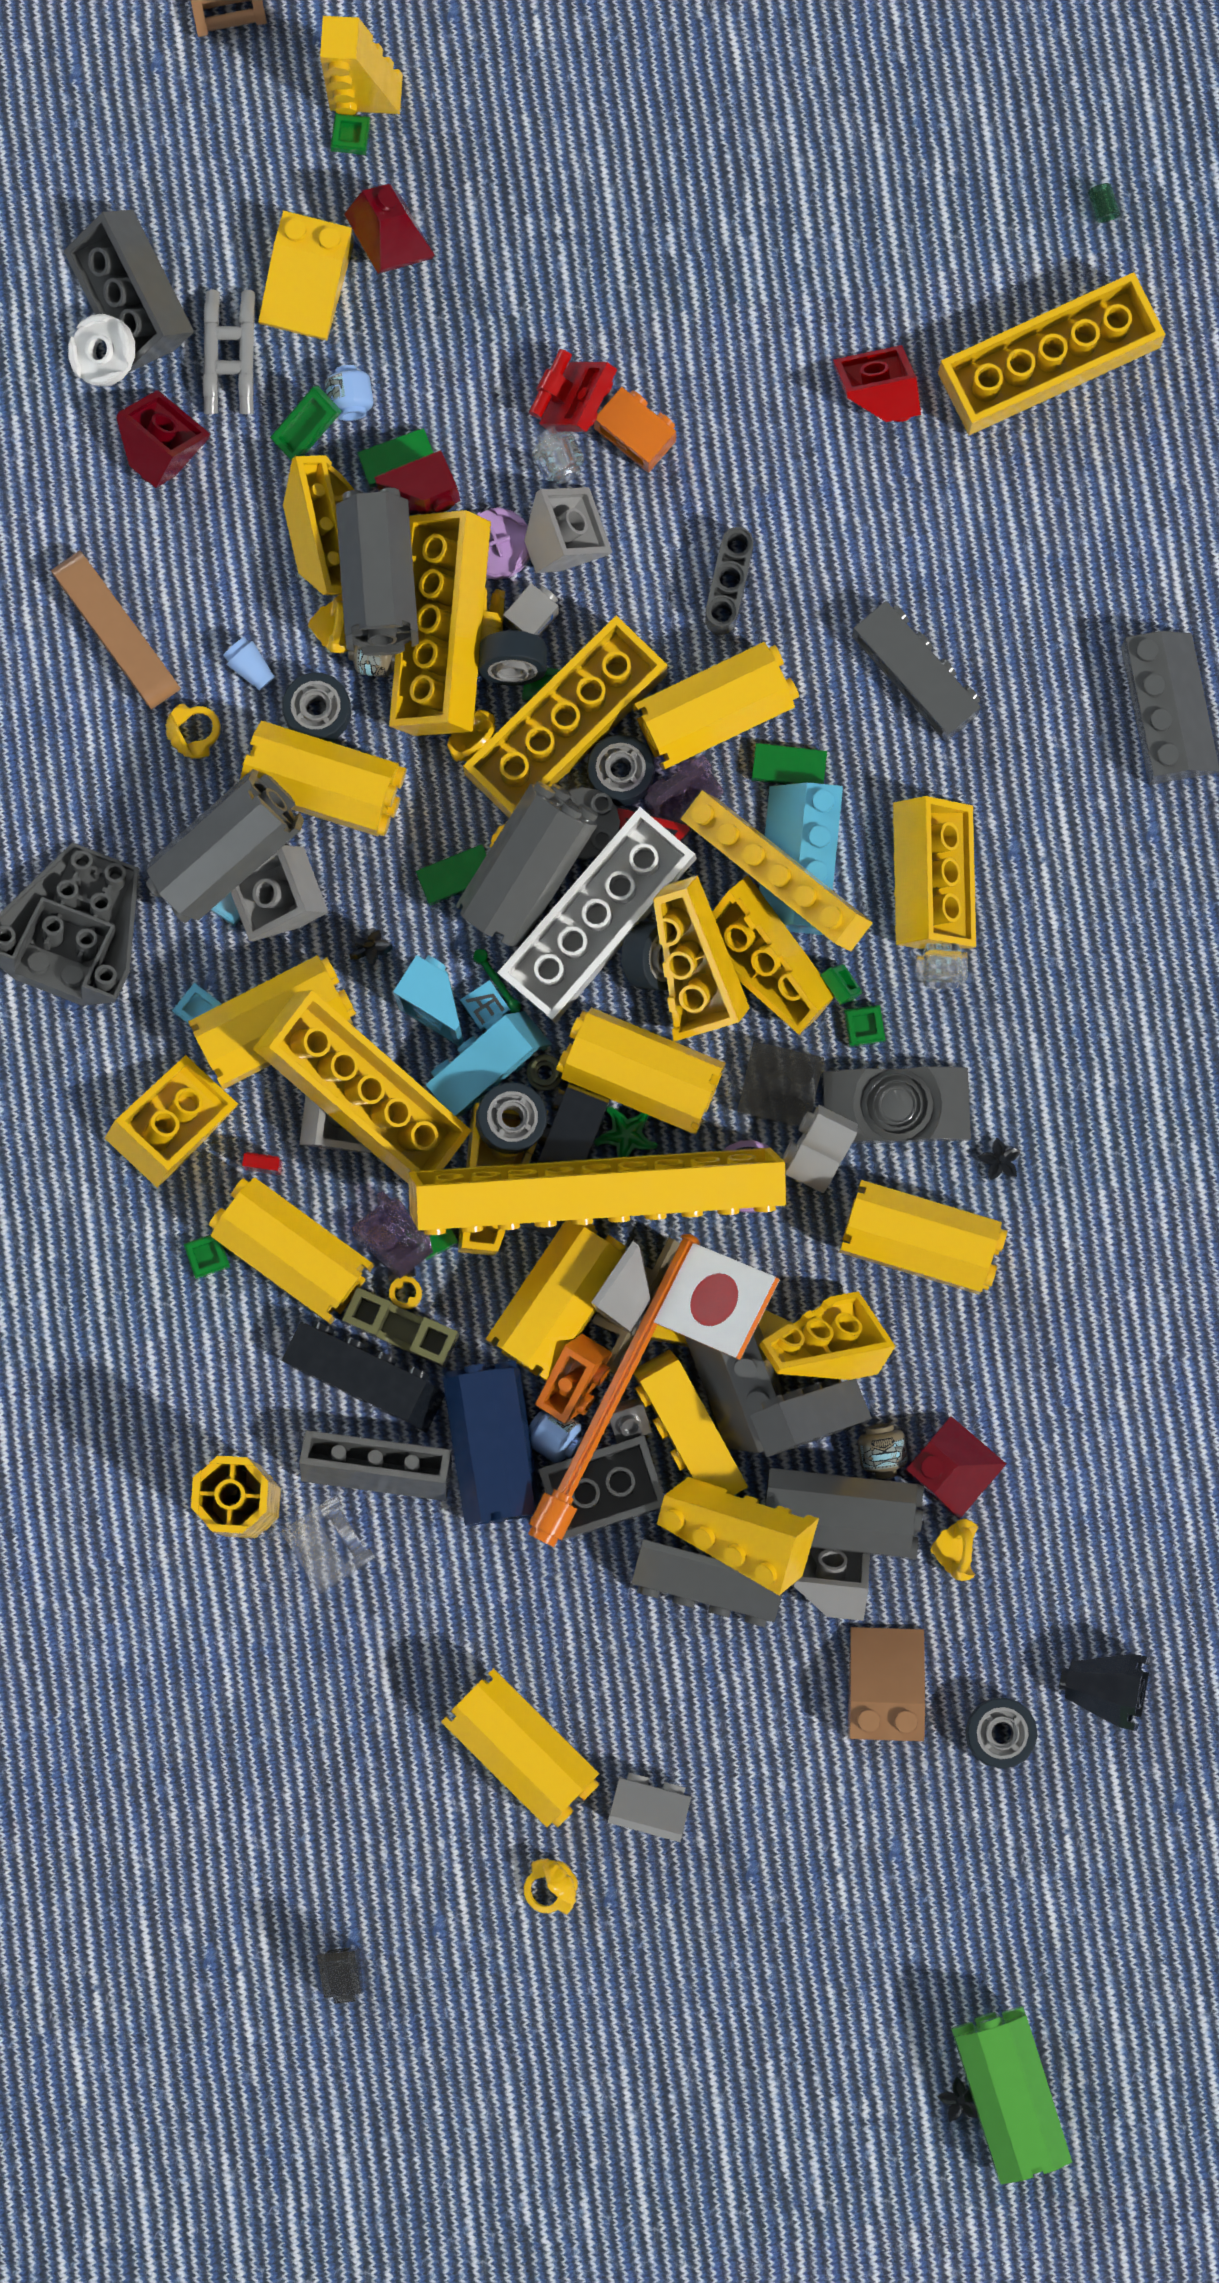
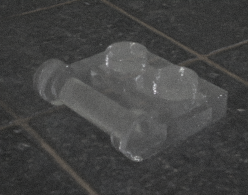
[280,1496,376,1594]

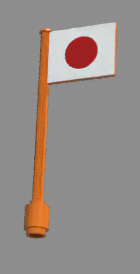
[528,1234,780,1547]

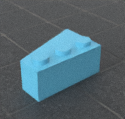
[426,1011,552,1117]

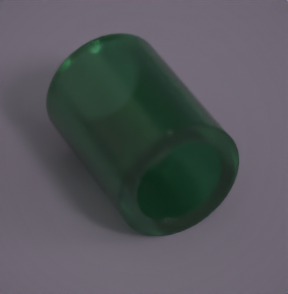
[1087,183,1121,223]

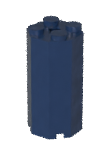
[443,1361,540,1526]

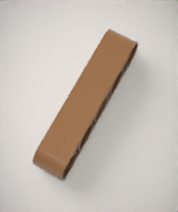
[50,550,180,710]

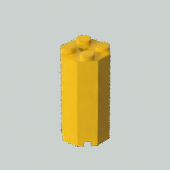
[632,642,799,770]
[240,720,407,837]
[188,955,356,1090]
[556,1007,726,1135]
[208,1177,374,1325]
[839,1180,1008,1295]
[485,1220,626,1381]
[191,1456,281,1538]
[441,1668,600,1828]

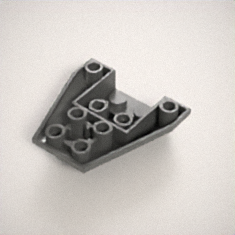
[0,842,139,1005]

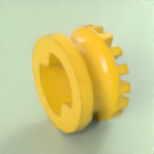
[389,1276,422,1310]

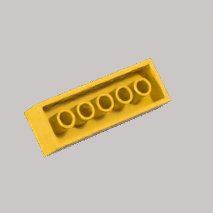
[938,272,1166,436]
[389,510,491,736]
[463,615,668,818]
[253,990,472,1183]

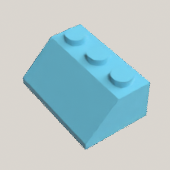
[393,955,464,1047]

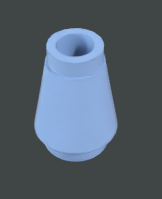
[223,637,275,691]

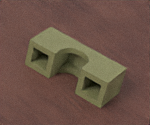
[342,1287,460,1368]

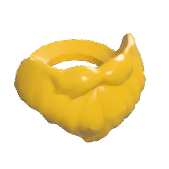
[308,594,348,653]
[165,704,221,759]
[447,710,496,762]
[930,1519,978,1581]
[524,1858,578,1915]

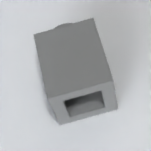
[503,583,559,637]

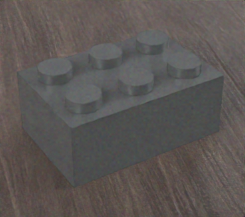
[539,1435,664,1541]

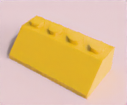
[893,796,976,949]

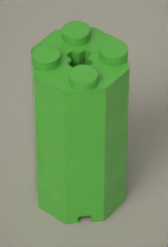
[951,2006,1072,2185]

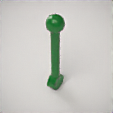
[473,949,521,1013]

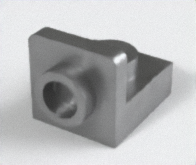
[610,1398,652,1444]

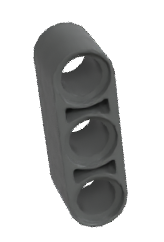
[705,527,754,635]

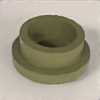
[526,1054,562,1091]

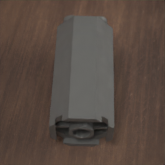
[336,488,419,656]
[146,769,304,923]
[456,781,598,947]
[765,1468,924,1560]

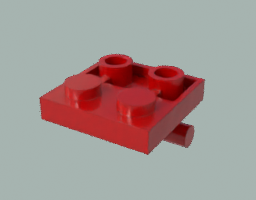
[529,349,618,432]

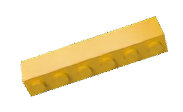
[681,790,873,952]

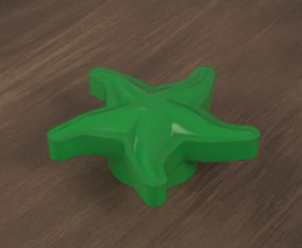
[594,1107,658,1158]

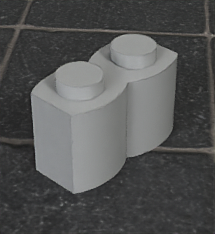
[782,1105,858,1193]

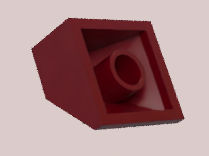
[344,183,435,274]
[116,390,211,488]
[374,450,461,514]
[903,1416,1007,1519]

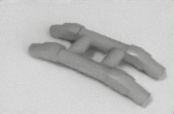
[203,289,255,414]

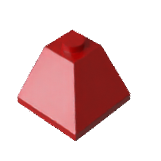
[833,345,921,422]

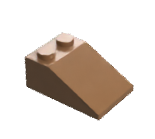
[848,1627,925,1741]

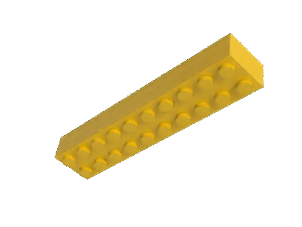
[408,1147,786,1235]

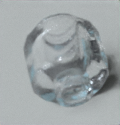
[532,428,584,485]
[915,943,968,989]

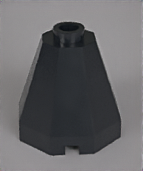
[1059,1654,1150,1731]

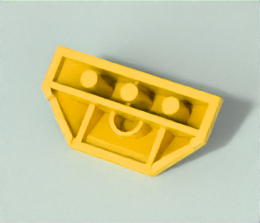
[283,455,354,595]

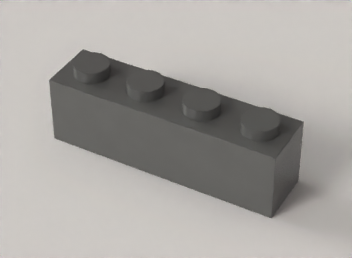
[852,601,981,742]
[750,1379,872,1457]
[299,1430,452,1501]

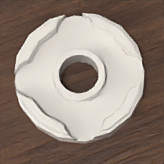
[68,314,135,387]

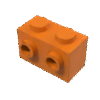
[594,387,676,473]
[535,1333,612,1424]

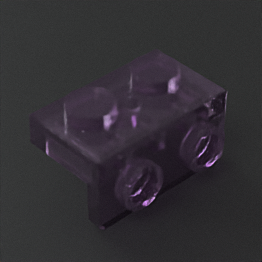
[645,755,724,823]
[351,1191,433,1278]

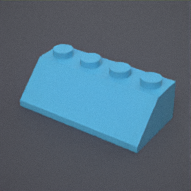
[759,782,843,935]

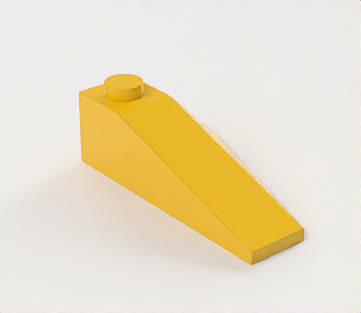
[759,1291,895,1380]

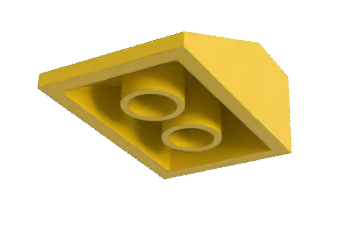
[258,210,355,341]
[104,1055,238,1188]

